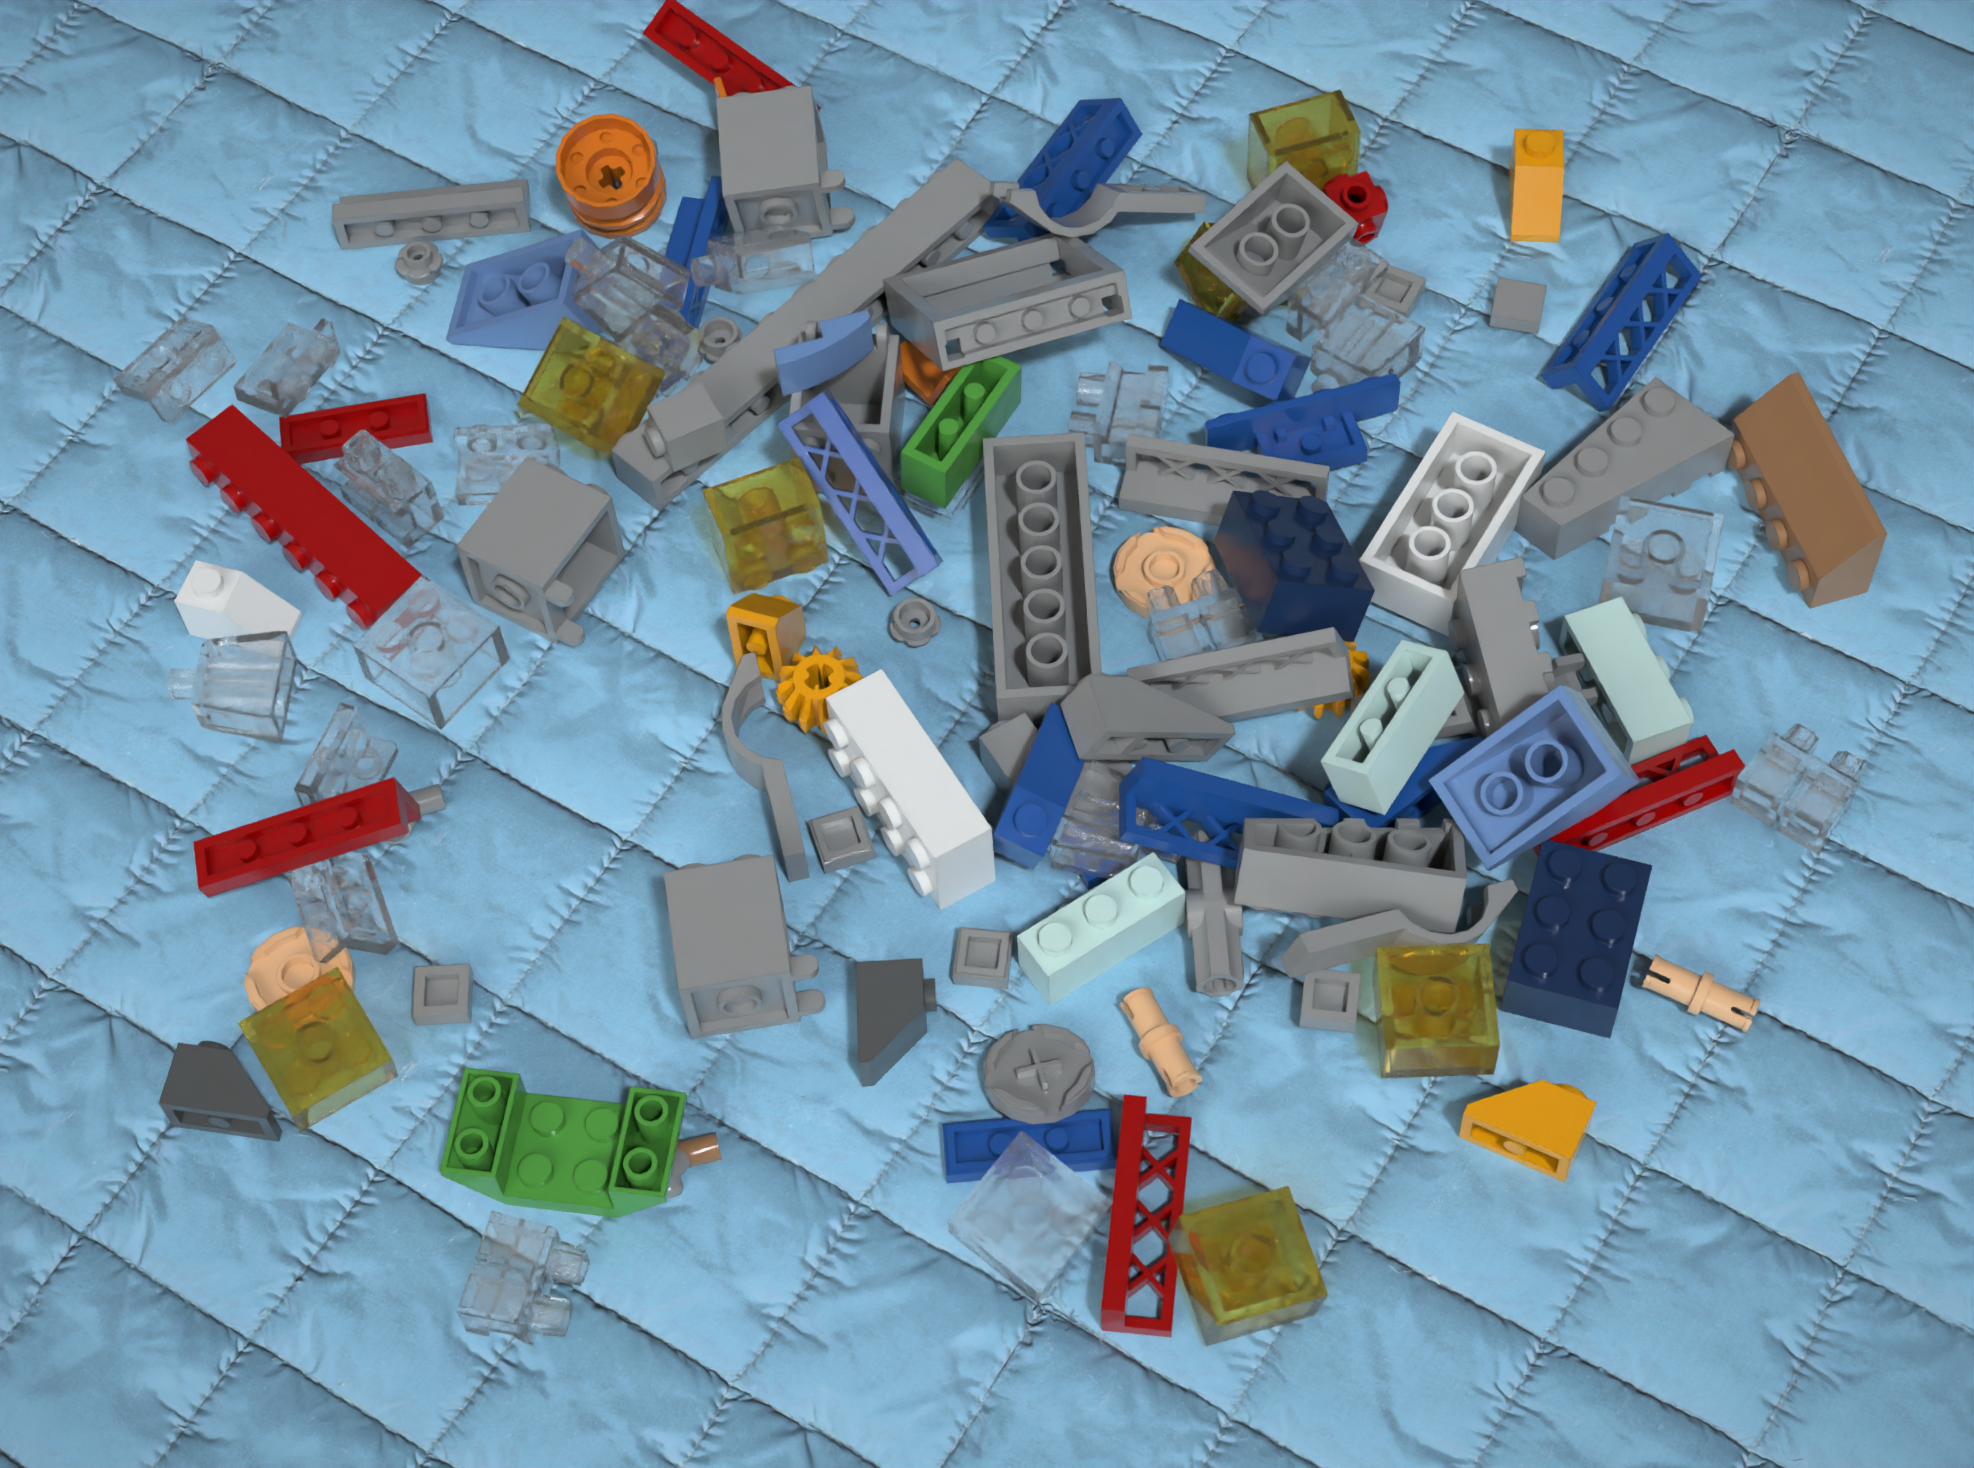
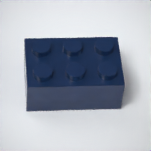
[1214,490,1375,642]
[1500,839,1652,1039]

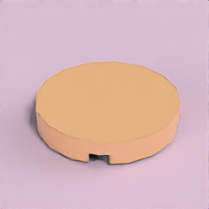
[1113,526,1216,621]
[244,926,356,1031]

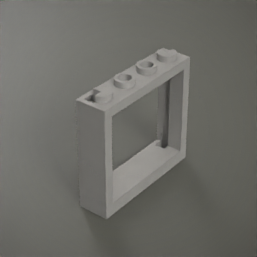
[882,233,1132,371]

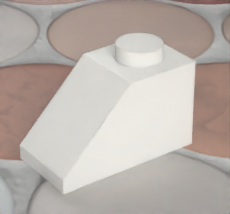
[174,560,303,658]

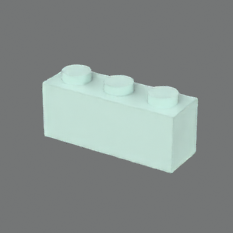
[1559,596,1694,766]
[1321,640,1465,815]
[1017,852,1186,1006]

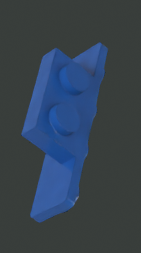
[1204,373,1401,480]

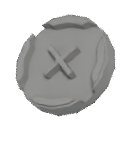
[983,1024,1095,1124]

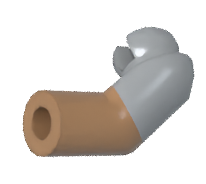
[667,1133,722,1199]

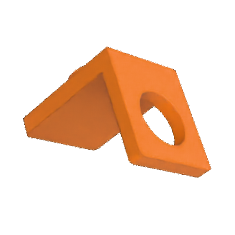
[901,339,962,407]

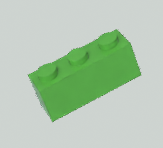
[901,355,1022,509]

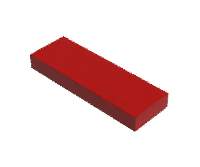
[279,393,433,464]

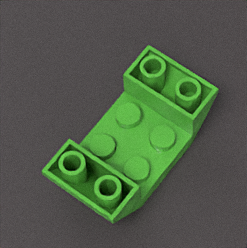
[439,1068,687,1218]

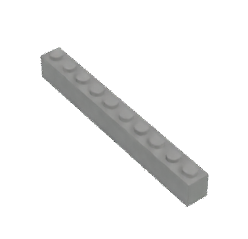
[611,158,1000,511]

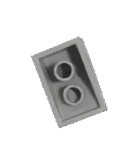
[1188,161,1359,315]

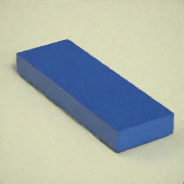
[942,1109,1117,1184]

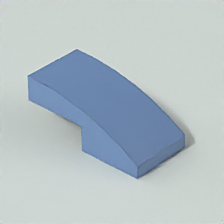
[773,310,874,396]

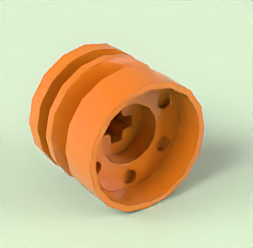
[556,114,667,239]

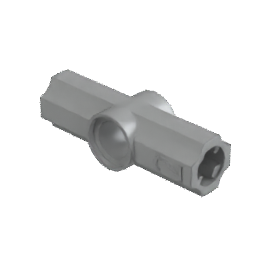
[1184,830,1244,997]

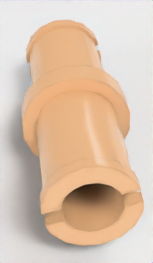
[1642,954,1761,1033]
[1120,987,1202,1097]

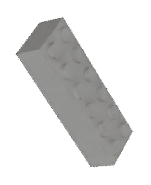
[983,432,1102,729]

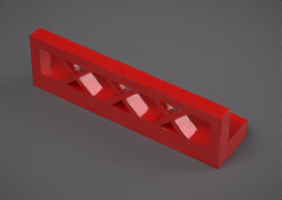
[642,0,821,112]
[1533,735,1745,857]
[193,777,421,897]
[1101,1094,1192,1338]

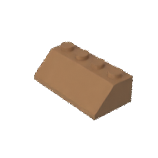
[1727,372,1887,609]

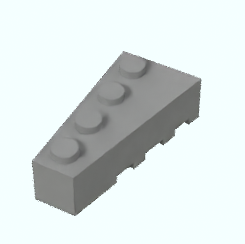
[1515,377,1735,560]
[1448,557,1555,739]
[1234,818,1467,934]

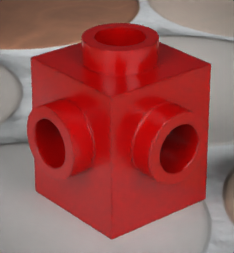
[1322,170,1388,248]

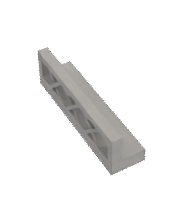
[332,179,531,250]
[1119,434,1330,526]
[1127,627,1355,722]

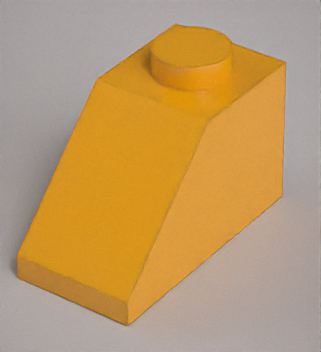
[1509,129,1564,242]
[726,592,806,682]
[1459,1080,1597,1182]

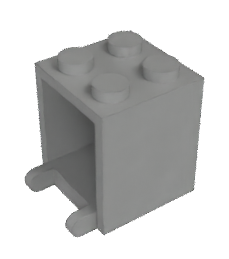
[716,85,855,248]
[789,320,906,493]
[456,457,625,646]
[663,854,826,1039]

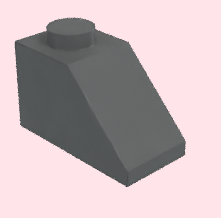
[856,958,937,1087]
[159,1041,282,1142]

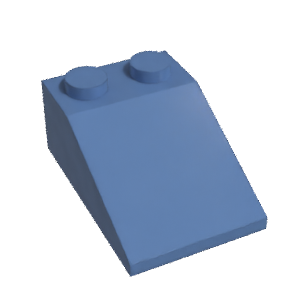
[446,229,615,351]
[1429,684,1640,871]

